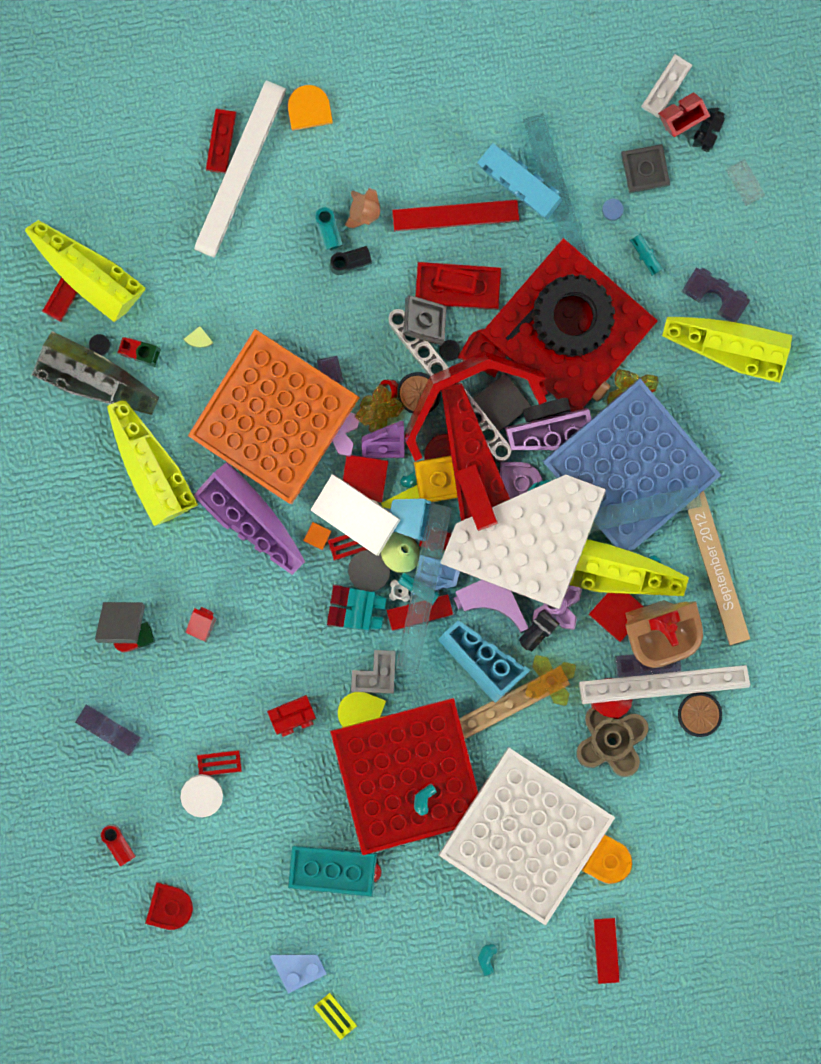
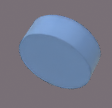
[602,199,623,221]

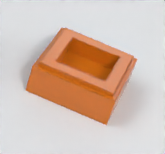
[303,522,332,550]

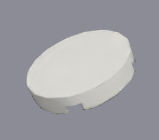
[180,774,223,818]

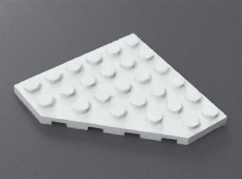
[441,475,606,609]

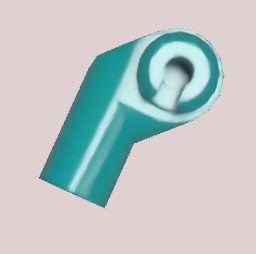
[414,784,437,815]

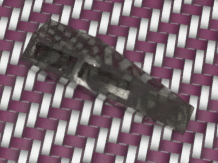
[32,331,159,415]

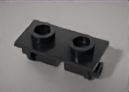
[692,108,725,152]

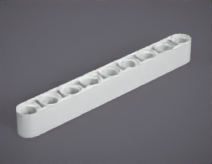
[194,80,286,258]
[389,309,511,462]

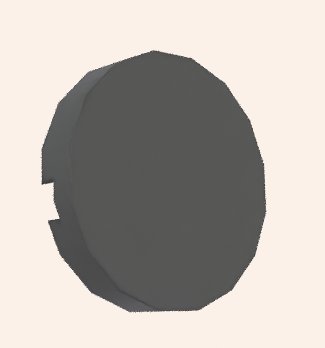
[348,549,391,592]

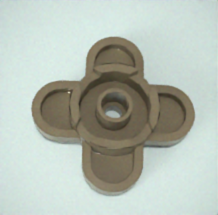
[576,707,648,777]

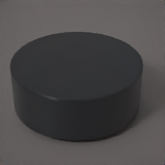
[89,334,110,356]
[439,340,460,362]

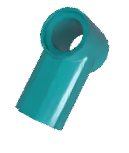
[315,207,343,251]

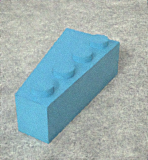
[477,143,562,220]

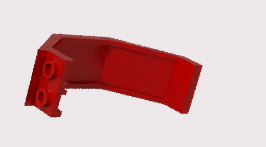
[404,352,548,461]

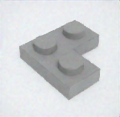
[351,650,396,694]

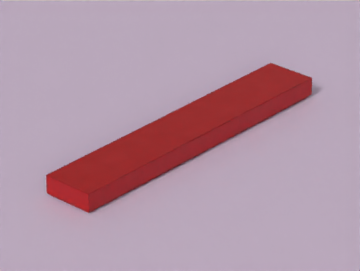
[392,200,519,232]

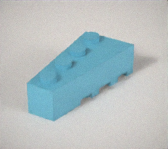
[438,621,531,703]

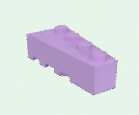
[505,408,591,450]

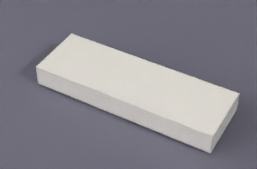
[641,54,692,118]

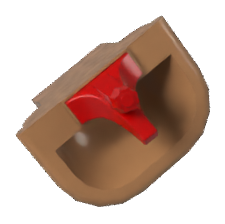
[625,600,703,668]

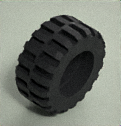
[532,274,615,357]

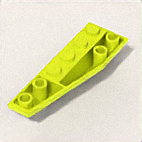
[662,317,792,383]

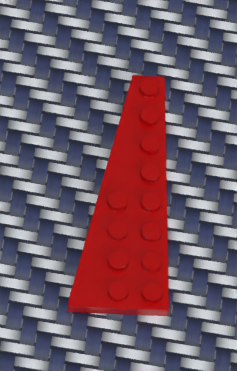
[442,384,510,521]

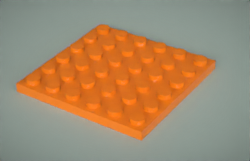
[188,329,360,504]

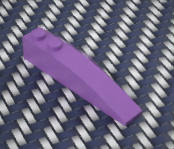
[193,462,305,575]

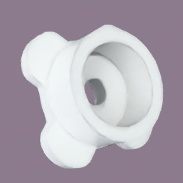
[389,580,410,602]

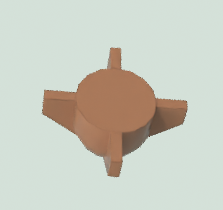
[345,188,381,229]

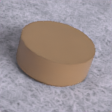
[592,381,611,402]

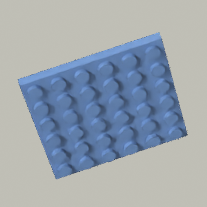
[543,378,721,552]

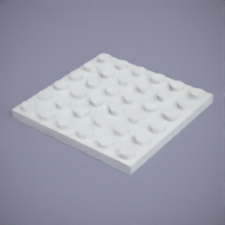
[438,747,615,925]

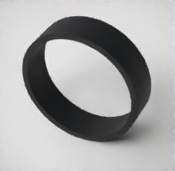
[523,398,571,422]

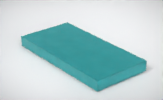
[288,846,377,897]

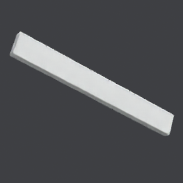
[579,665,750,704]

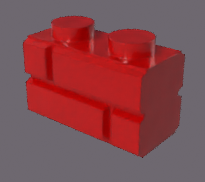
[267,695,316,737]

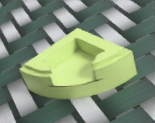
[184,327,213,348]

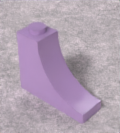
[453,580,529,633]

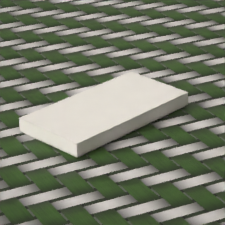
[311,474,400,556]

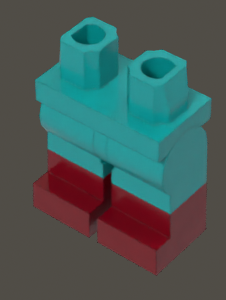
[327,584,387,631]

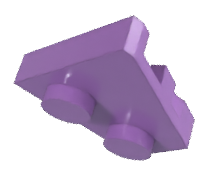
[362,421,404,458]

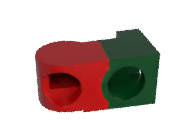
[117,337,161,367]
[114,622,155,653]

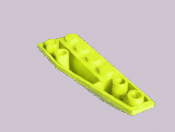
[25,220,146,322]
[107,399,198,526]
[569,539,689,596]

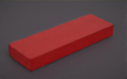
[206,109,237,174]
[456,465,498,531]
[387,594,453,631]
[593,918,620,984]

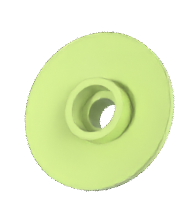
[381,532,420,573]

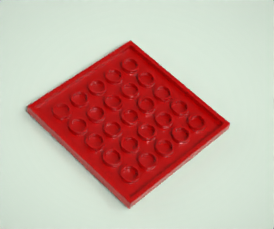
[481,238,658,412]
[330,697,478,855]

